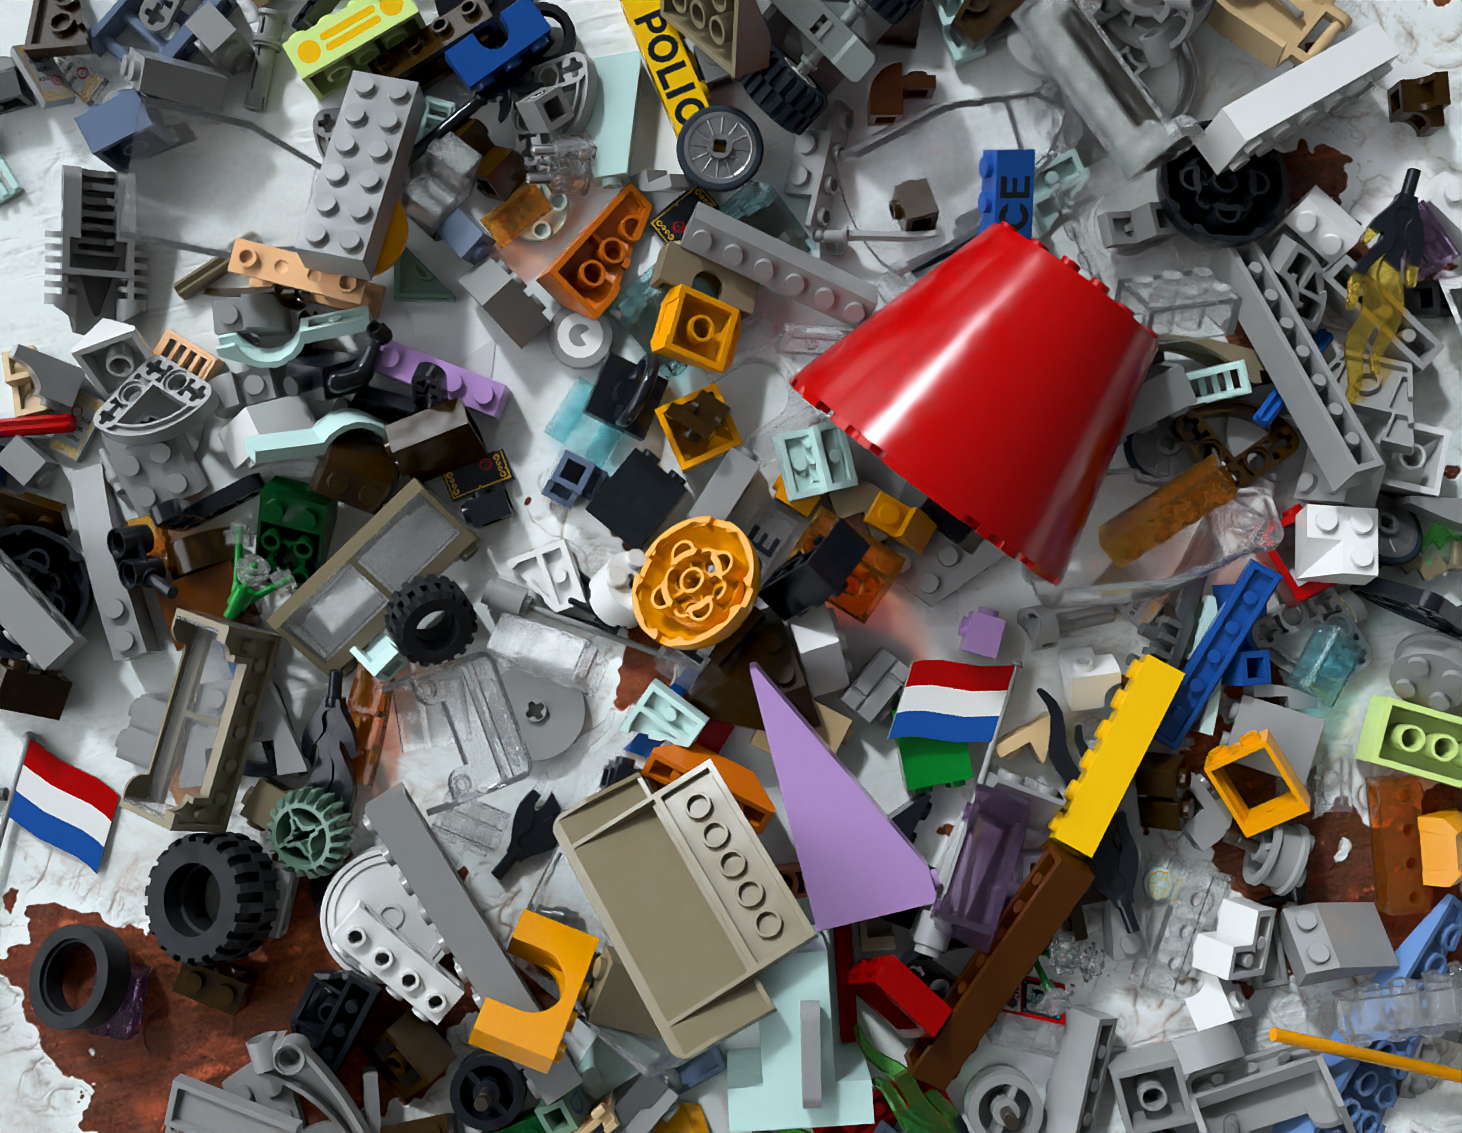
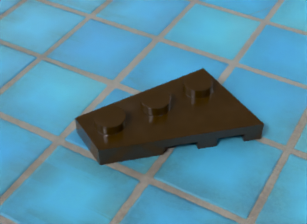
[24,0,94,59]
[951,0,1031,50]
[0,483,73,538]

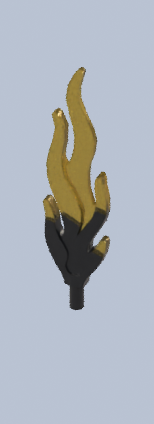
[1344,168,1425,405]

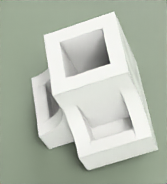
[1058,647,1121,712]
[1185,972,1252,1031]

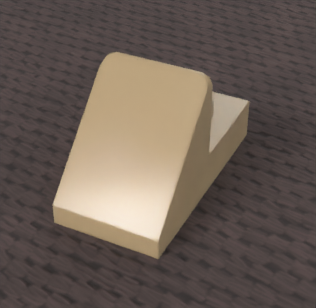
[993,712,1050,765]

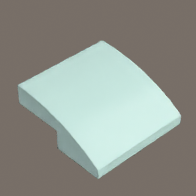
[773,422,859,502]

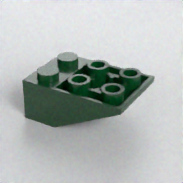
[253,475,339,590]

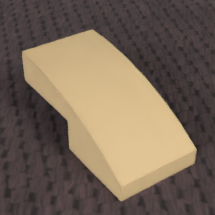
[1,345,54,417]

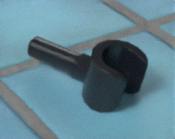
[1259,883,1307,906]

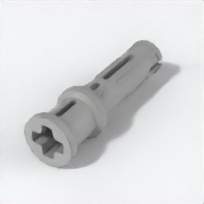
[243,7,288,113]

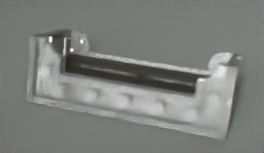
[1010,0,1206,180]

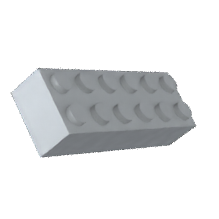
[294,70,426,281]

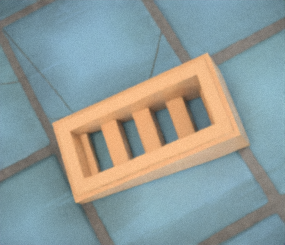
[153,328,225,382]

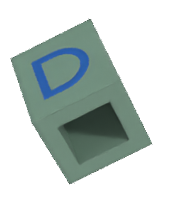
[534,1085,592,1133]

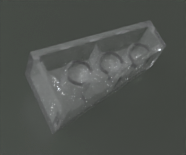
[1332,963,1462,1046]

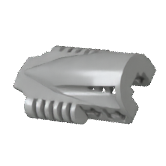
[44,165,149,335]

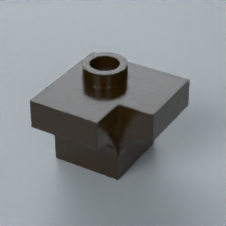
[1387,71,1451,137]
[665,389,731,446]

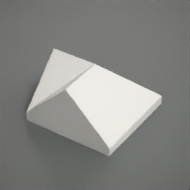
[71,318,166,401]

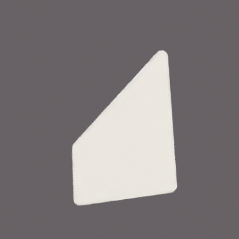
[456,339,496,379]

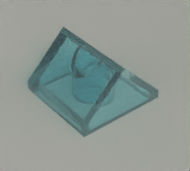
[1285,625,1364,708]

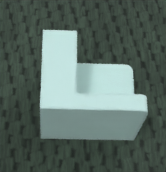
[349,633,409,683]

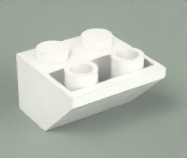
[1260,185,1365,274]

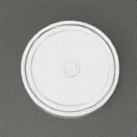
[320,845,445,984]

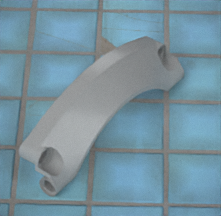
[246,1030,371,1133]

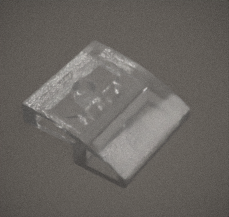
[391,675,473,753]
[1276,743,1353,812]

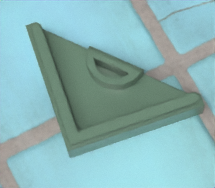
[394,246,456,302]

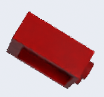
[1247,502,1339,609]
[846,955,953,1038]

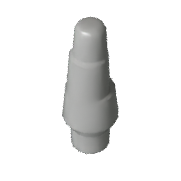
[99,448,126,495]

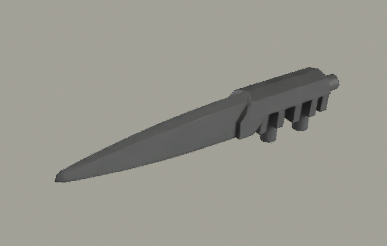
[1125,476,1231,669]

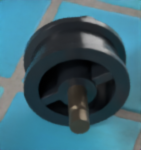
[450,1048,528,1131]

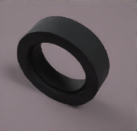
[29,924,131,1030]

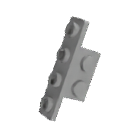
[784,100,854,233]

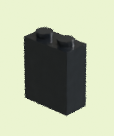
[585,447,688,550]

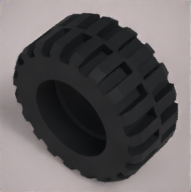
[144,832,280,966]

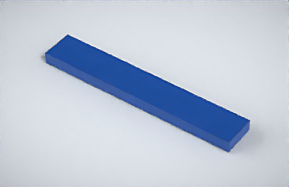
[1153,558,1283,751]

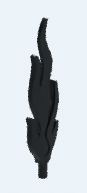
[298,669,360,916]
[1036,688,1141,934]

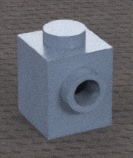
[436,207,497,265]

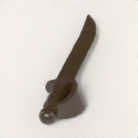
[204,283,311,311]

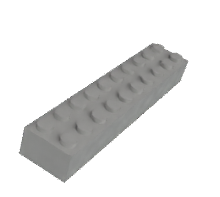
[362,782,583,1106]

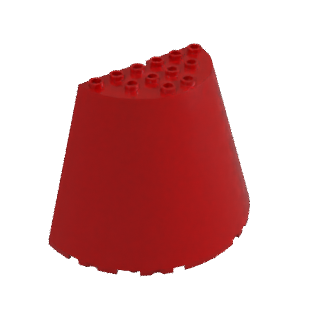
[788,220,1159,586]

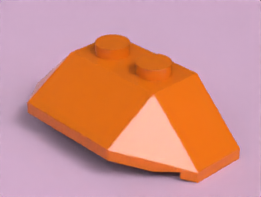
[640,742,776,834]

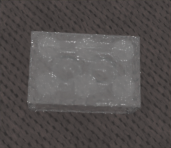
[1114,267,1243,344]

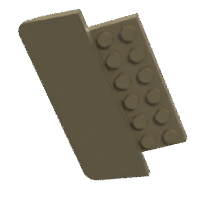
[553,759,818,1059]

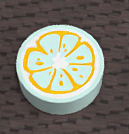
[1142,866,1177,901]

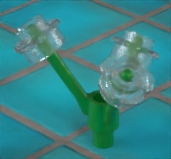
[223,524,298,621]

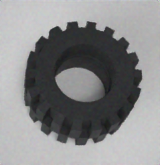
[384,574,478,667]

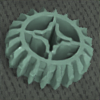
[266,786,355,879]

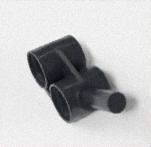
[107,524,179,599]

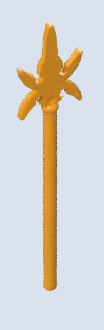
[1269,1027,1462,1084]

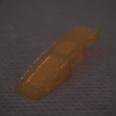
[347,645,394,787]

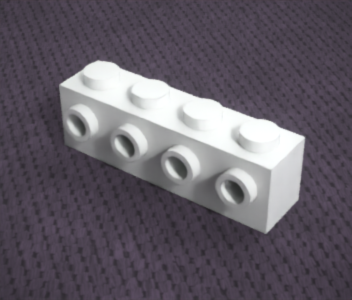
[330,900,465,1025]

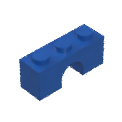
[445,0,552,94]
[1212,584,1271,686]

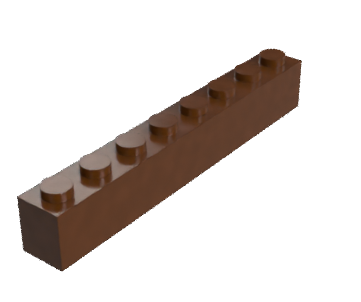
[904,843,1095,1091]

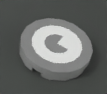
[548,307,613,369]

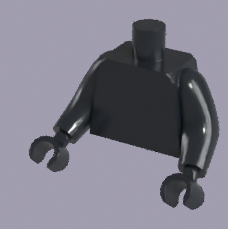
[283,310,393,401]

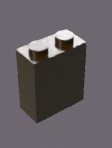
[383,396,489,482]

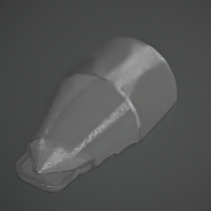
[836,81,1083,277]
[120,95,322,259]
[1027,468,1284,609]

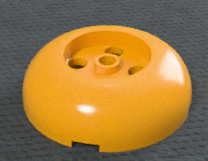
[632,516,761,650]

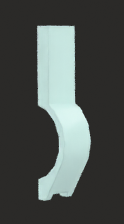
[216,305,372,368]
[244,408,391,464]

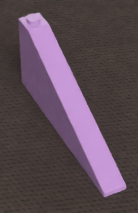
[749,661,941,932]

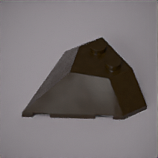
[682,607,821,731]

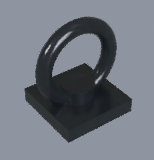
[582,351,669,442]

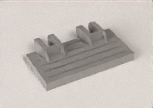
[164,1073,303,1133]

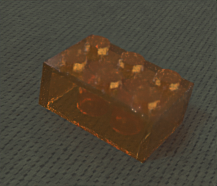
[785,505,906,624]

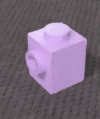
[958,607,1006,659]

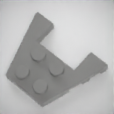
[1278,349,1414,456]
[878,480,1007,608]
[180,678,311,788]
[222,1033,340,1133]

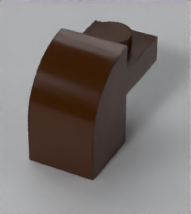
[867,62,936,126]

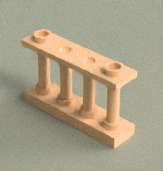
[227,238,387,320]

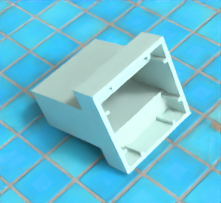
[727,923,874,1133]

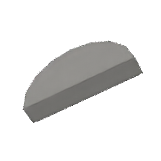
[1396,1035,1442,1099]

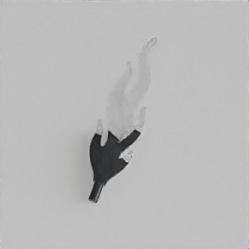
[491,694,643,880]

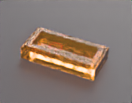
[480,184,554,248]

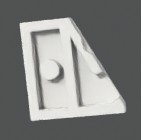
[506,539,589,613]

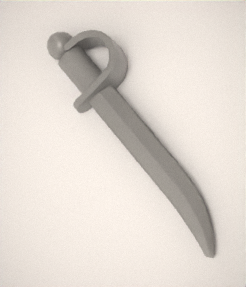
[812,225,938,257]

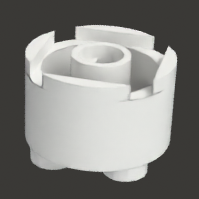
[589,549,650,629]

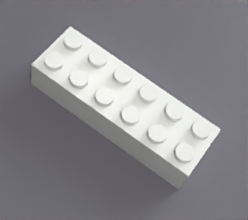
[1194,21,1401,176]

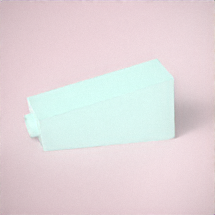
[576,50,643,189]

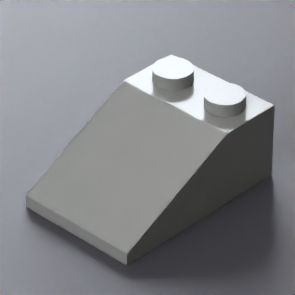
[1277,902,1399,987]

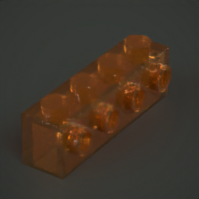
[1098,453,1238,569]
[1365,774,1434,916]

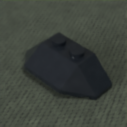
[290,970,383,1076]

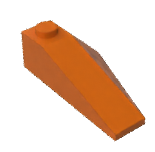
[536,182,653,321]

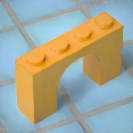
[468,909,601,1074]

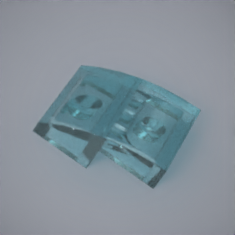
[543,376,624,468]

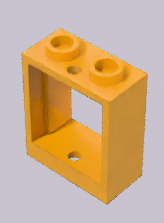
[1204,728,1311,838]

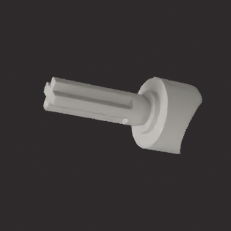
[1017,603,1115,652]

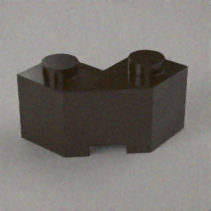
[435,118,529,202]

